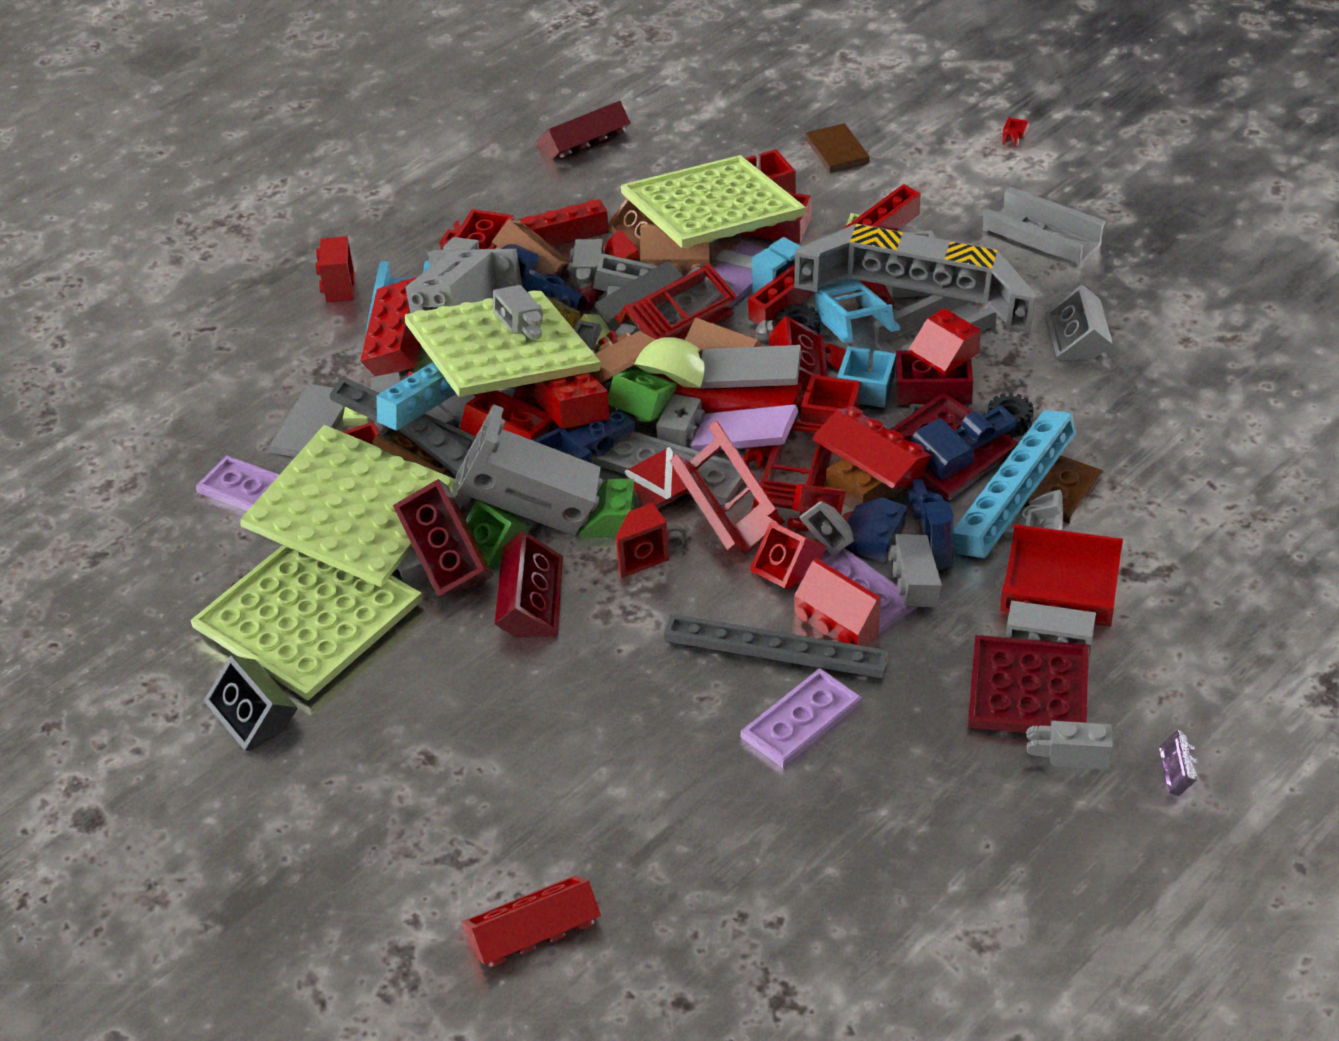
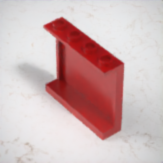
[1000,524,1123,627]

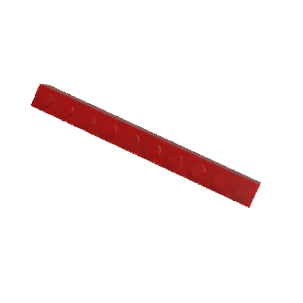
[748,184,921,325]

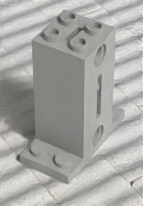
[406,249,522,313]
[452,404,602,536]

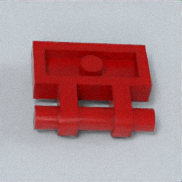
[787,483,846,532]

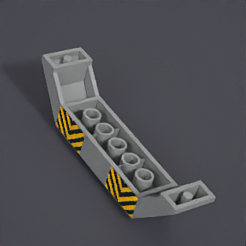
[794,224,1036,333]

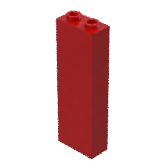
[651,373,805,421]

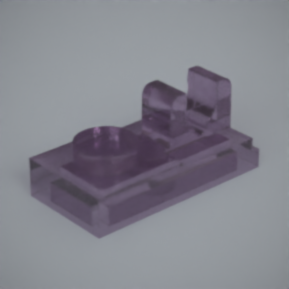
[1159,730,1197,797]

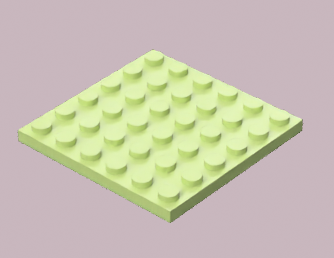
[621,155,806,248]
[405,291,601,397]
[240,425,455,587]
[191,545,423,700]

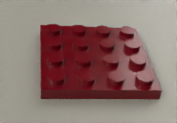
[889,392,1019,501]
[968,635,1089,733]

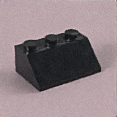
[203,655,298,751]

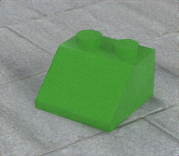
[608,367,677,422]
[580,479,636,538]
[466,499,530,569]

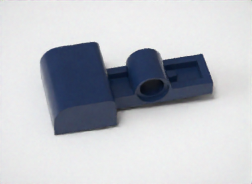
[501,244,584,317]
[911,405,1017,480]
[532,410,635,463]
[908,479,954,569]

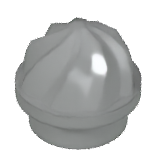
[755,320,776,343]
[667,524,686,551]

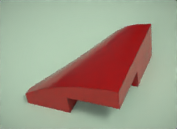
[604,229,640,261]

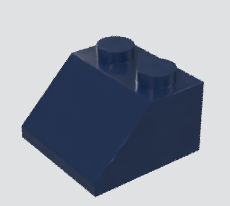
[844,498,907,564]

